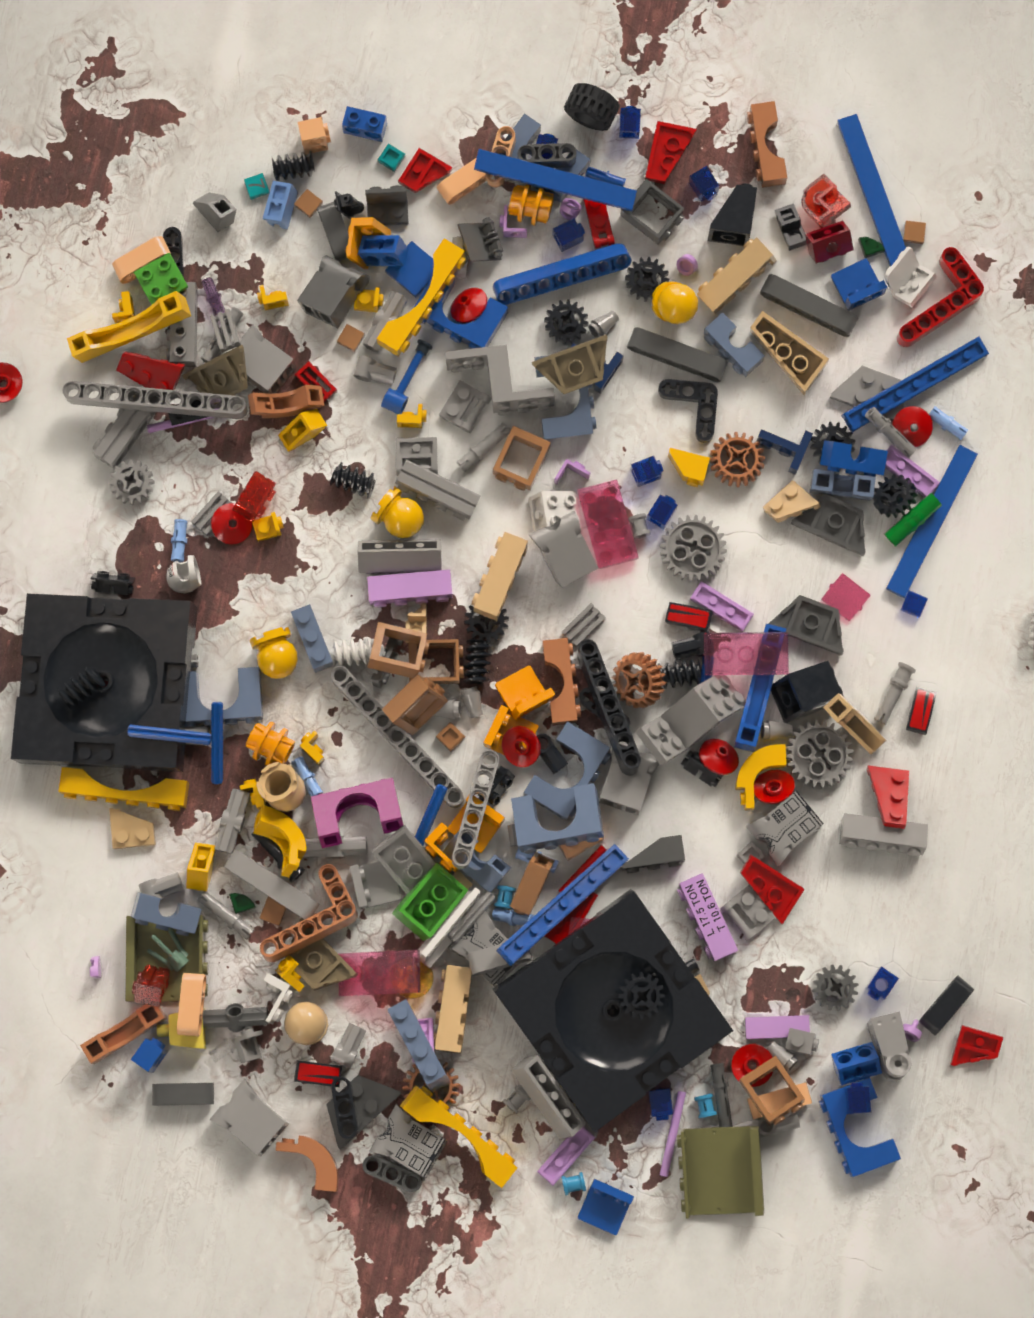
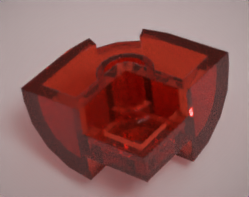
[801,174,851,228]

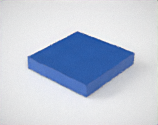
[385,241,434,298]

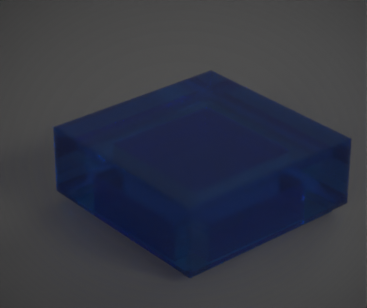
[900,590,928,618]

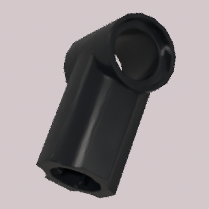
[671,631,715,660]
[537,734,568,775]

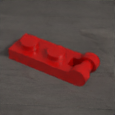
[583,199,615,250]

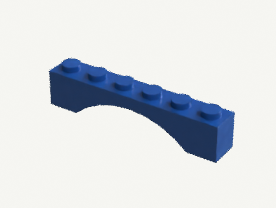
[734,624,786,752]

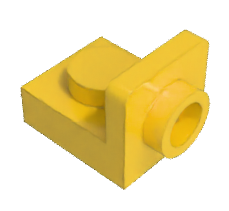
[257,285,289,311]
[354,287,384,312]
[112,291,135,323]
[397,404,427,428]
[252,512,284,542]
[300,731,325,765]
[240,779,266,810]
[275,955,304,992]

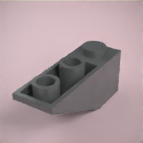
[621,835,685,873]

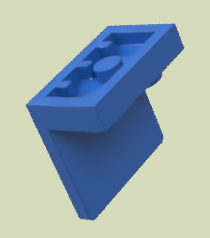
[831,258,887,311]
[578,1179,634,1235]

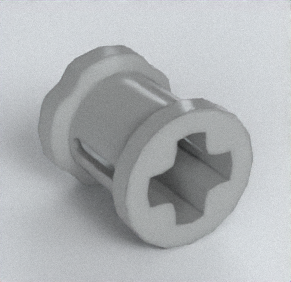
[628,513,651,539]

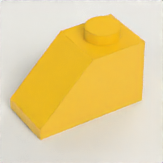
[278,409,327,452]
[668,448,710,487]
[186,843,216,891]

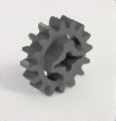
[812,965,859,1011]

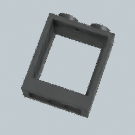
[620,179,684,245]

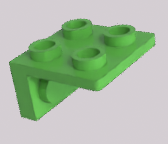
[134,253,188,305]

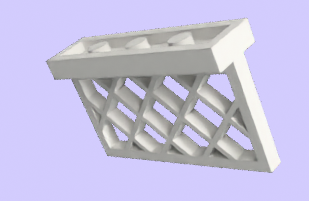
[414,887,480,969]

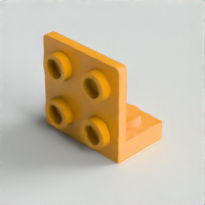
[346,217,391,269]
[495,666,555,720]
[483,705,539,755]
[448,794,505,853]
[424,822,458,873]

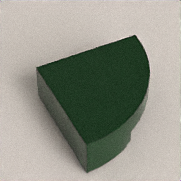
[858,237,885,258]
[229,893,256,914]

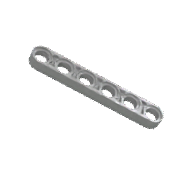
[451,750,499,869]

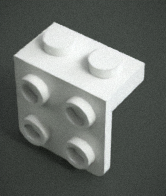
[884,247,937,307]

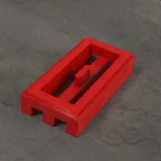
[294,361,337,403]

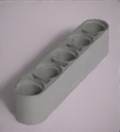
[223,849,320,920]

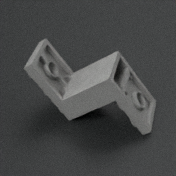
[445,345,555,415]
[635,672,746,766]

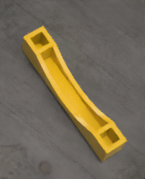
[377,238,466,357]
[67,291,191,363]
[58,767,189,811]
[400,1086,518,1188]

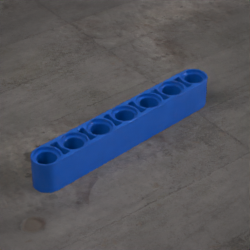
[493,243,632,305]

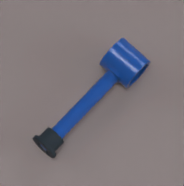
[381,339,433,414]

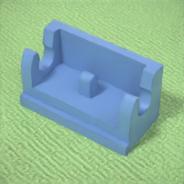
[263,181,298,230]

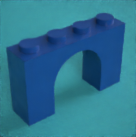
[413,276,508,349]
[818,1077,901,1177]

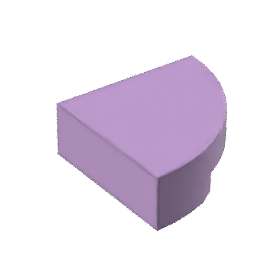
[90,956,101,978]

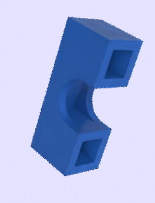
[820,440,888,477]

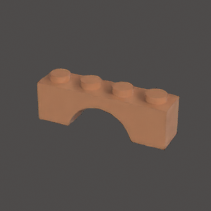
[747,101,787,188]
[543,638,581,726]
[80,1000,167,1064]

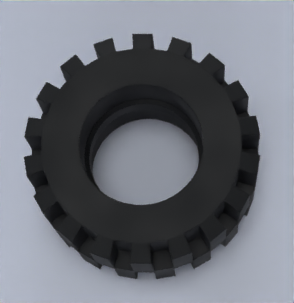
[564,83,620,131]

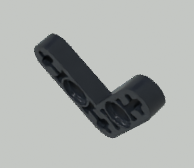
[658,379,718,443]

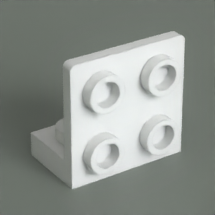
[529,491,582,532]
[264,973,294,1024]

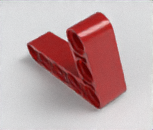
[897,247,984,347]

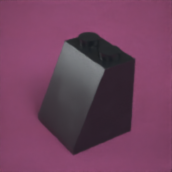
[707,183,757,246]
[771,661,844,724]

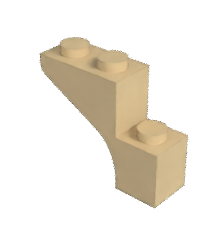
[823,693,887,755]

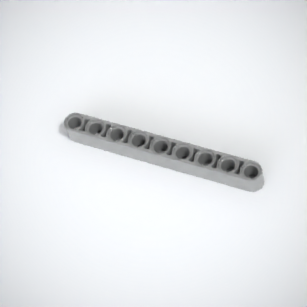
[62,381,248,419]
[331,666,464,808]

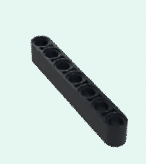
[577,639,641,776]

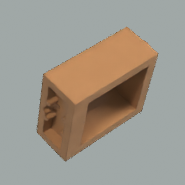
[493,426,551,491]
[368,622,430,678]
[408,639,464,684]
[382,674,448,735]
[510,852,555,915]
[740,1056,805,1126]

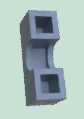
[704,312,765,377]
[809,469,876,501]
[291,604,334,673]
[442,831,511,892]
[131,892,202,936]

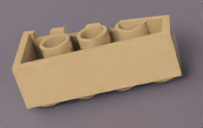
[697,237,777,314]
[750,311,829,395]
[471,532,528,621]
[434,965,472,1054]

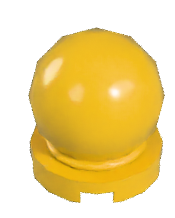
[651,281,698,325]
[371,486,424,539]
[249,627,298,679]

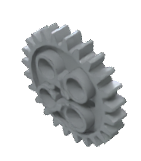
[660,515,727,582]
[786,720,854,788]

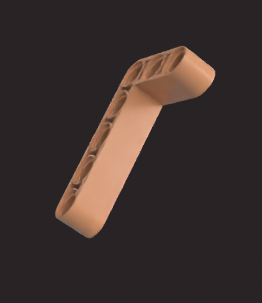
[260,864,358,963]

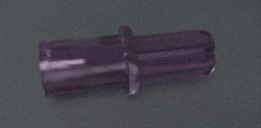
[201,277,225,316]

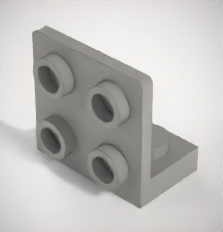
[349,861,401,909]

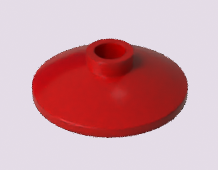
[450,287,487,323]
[0,362,23,403]
[892,406,933,447]
[211,503,252,544]
[502,726,540,767]
[699,738,739,775]
[754,770,795,804]
[731,1044,773,1087]

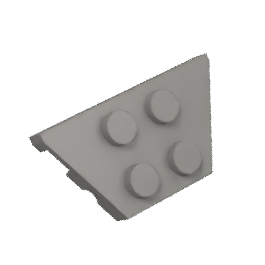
[830,366,904,421]

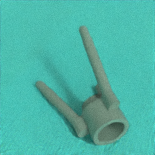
[147,927,189,972]

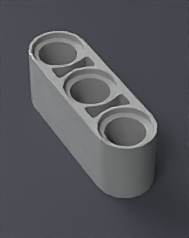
[467,943,532,976]

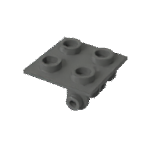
[457,217,503,262]

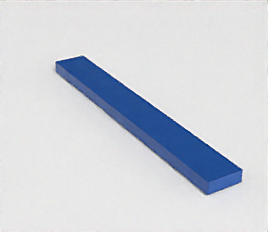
[837,114,906,267]
[474,149,637,211]
[841,336,989,433]
[886,445,978,598]
[496,844,629,966]

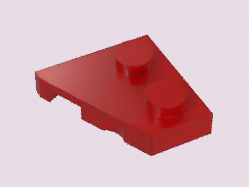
[398,148,452,193]

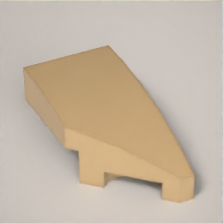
[406,603,427,643]

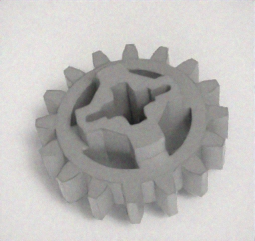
[109,459,155,505]

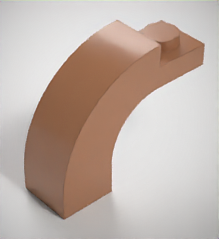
[248,385,324,418]
[276,1135,339,1192]

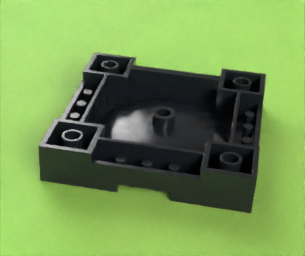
[11,593,198,772]
[493,889,734,1132]

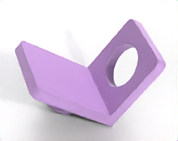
[500,205,527,238]
[554,459,591,484]

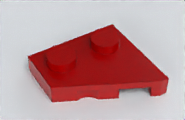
[950,1025,1004,1066]

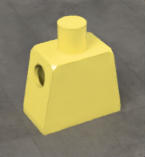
[157,1008,206,1049]

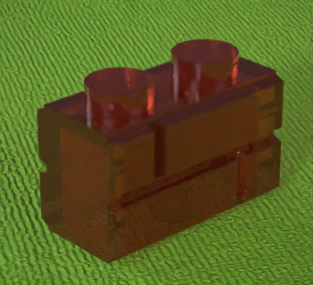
[232,471,276,522]
[132,965,170,1007]

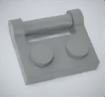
[439,380,492,433]
[396,437,438,476]
[720,885,776,941]

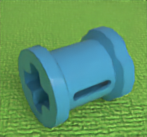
[494,885,516,910]
[694,1093,717,1118]
[561,1172,586,1196]

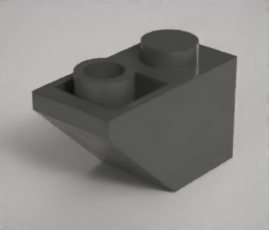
[193,192,237,232]

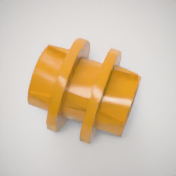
[508,184,554,226]
[246,721,295,766]

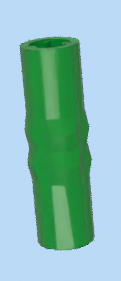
[884,493,942,547]

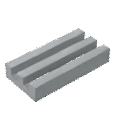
[210,308,241,353]
[191,491,232,536]
[562,603,606,647]

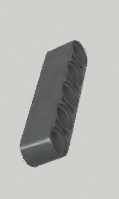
[760,274,858,337]
[627,327,728,382]

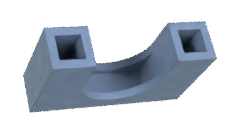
[499,113,590,203]
[534,355,597,439]
[185,667,263,727]
[523,721,612,821]
[511,783,604,854]
[387,999,451,1093]

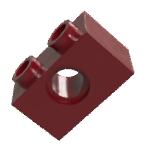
[805,220,854,264]

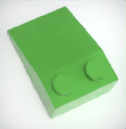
[392,863,468,941]

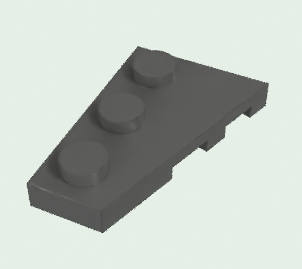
[371,625,403,688]

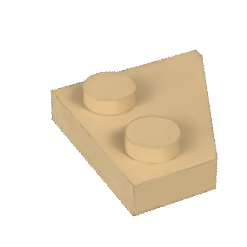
[763,480,821,523]
[109,808,156,849]

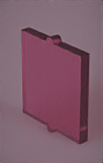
[821,573,871,622]

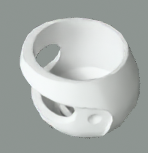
[166,555,201,593]

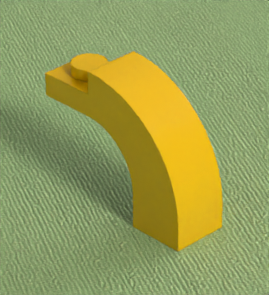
[735,744,786,810]
[253,805,306,878]

